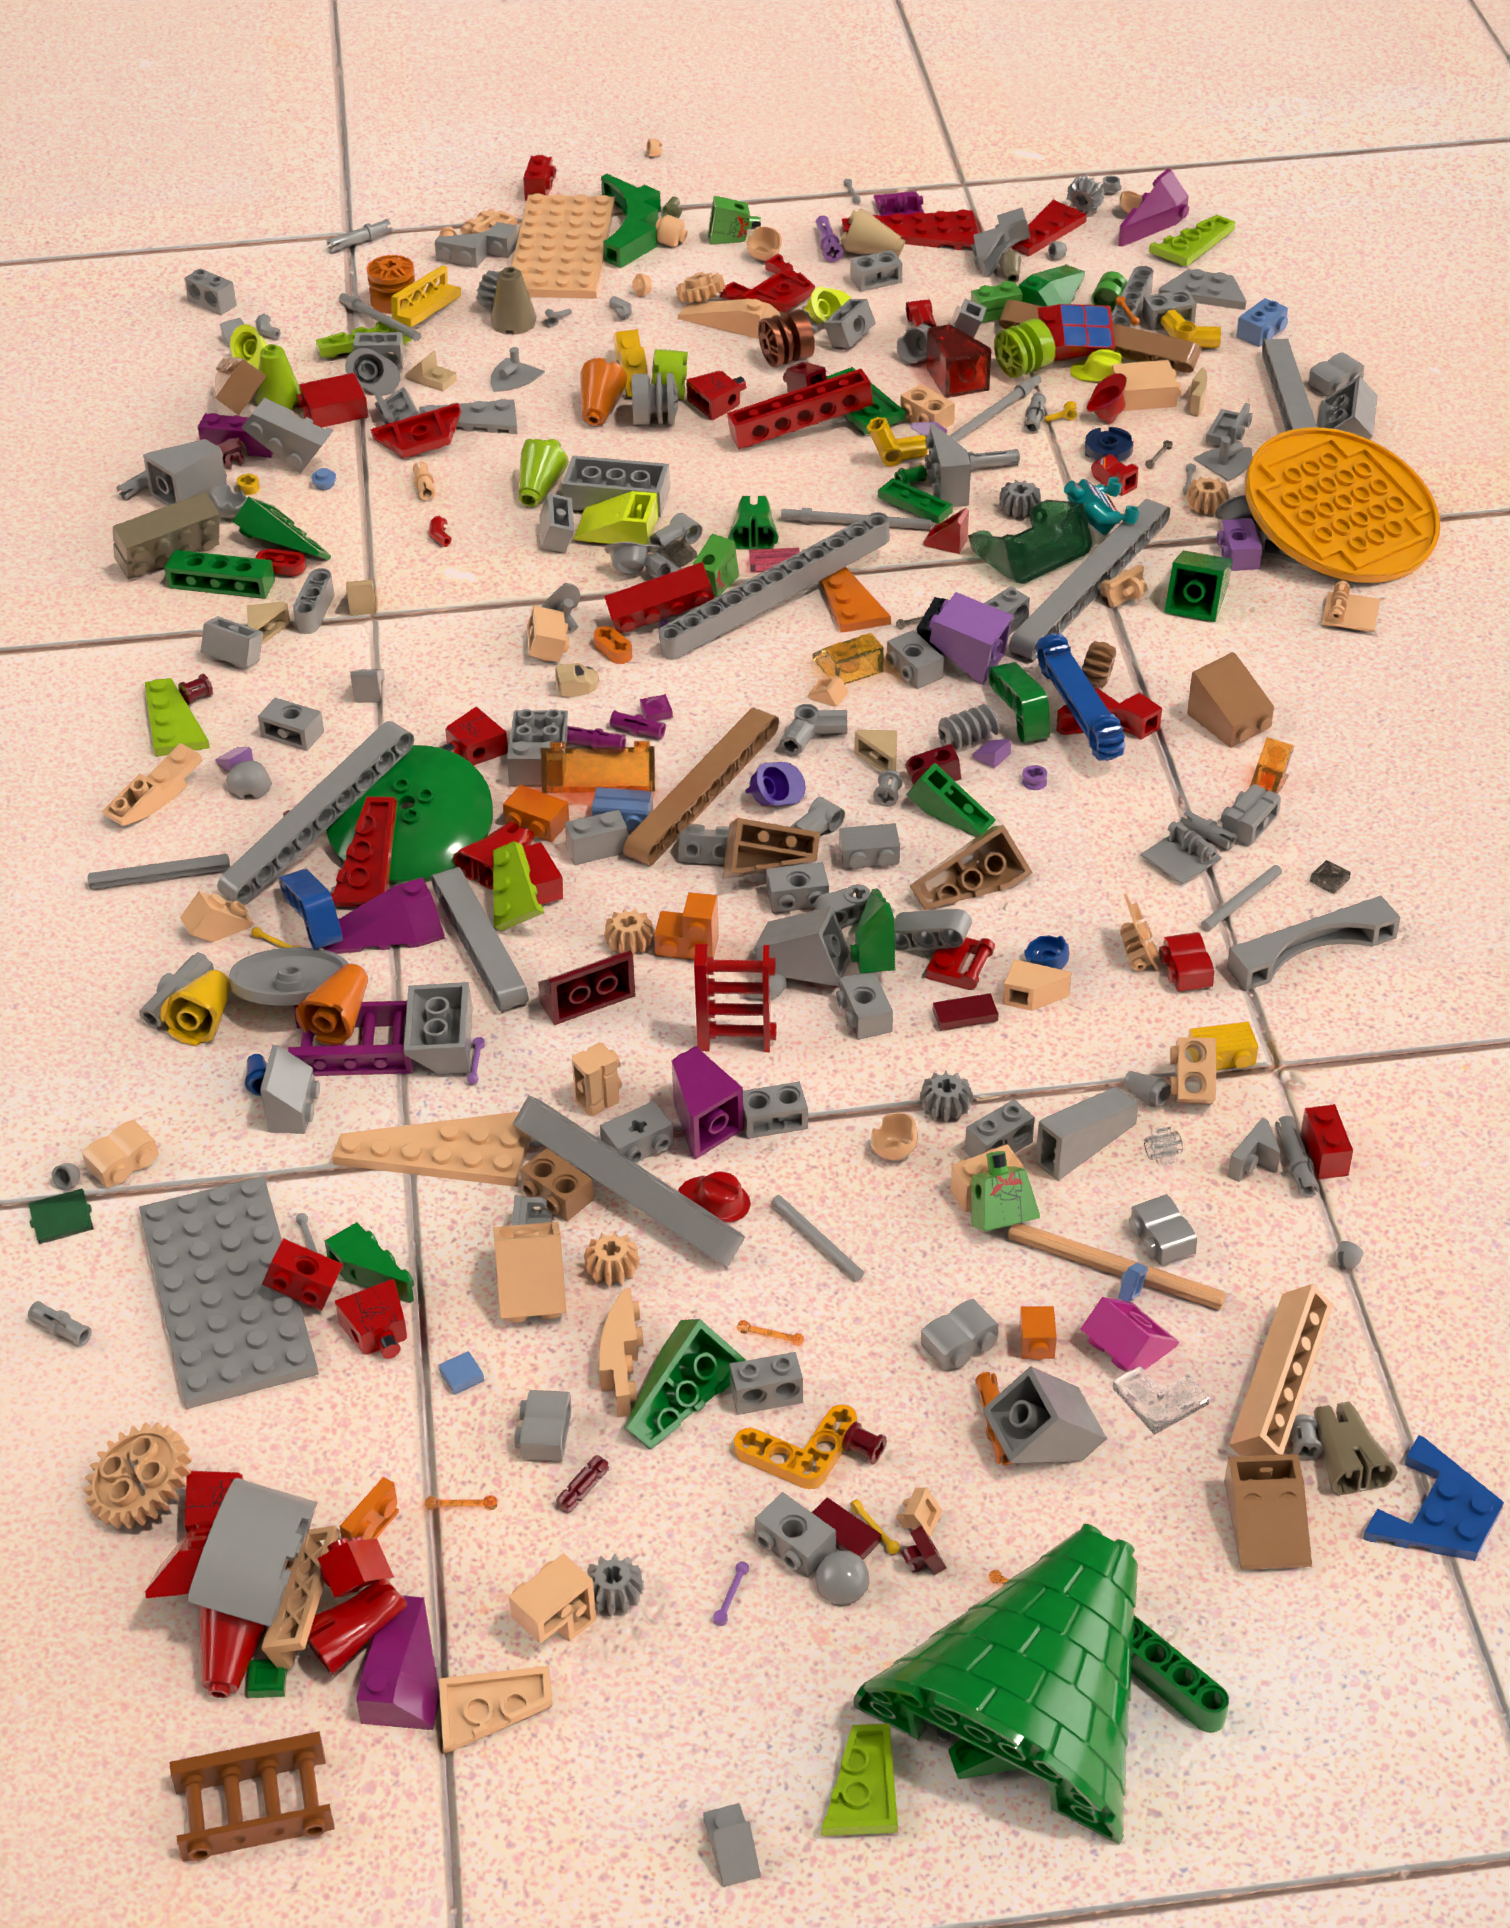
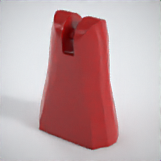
[453,821,535,890]
[297,1578,407,1676]

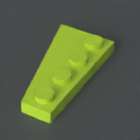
[1149,215,1236,267]
[145,678,210,757]

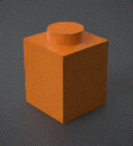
[1019,1306,1057,1360]

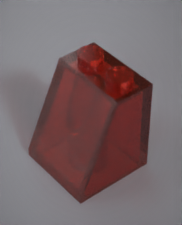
[926,324,991,398]

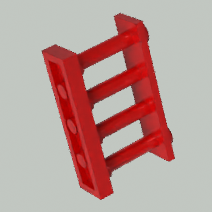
[694,944,777,1053]

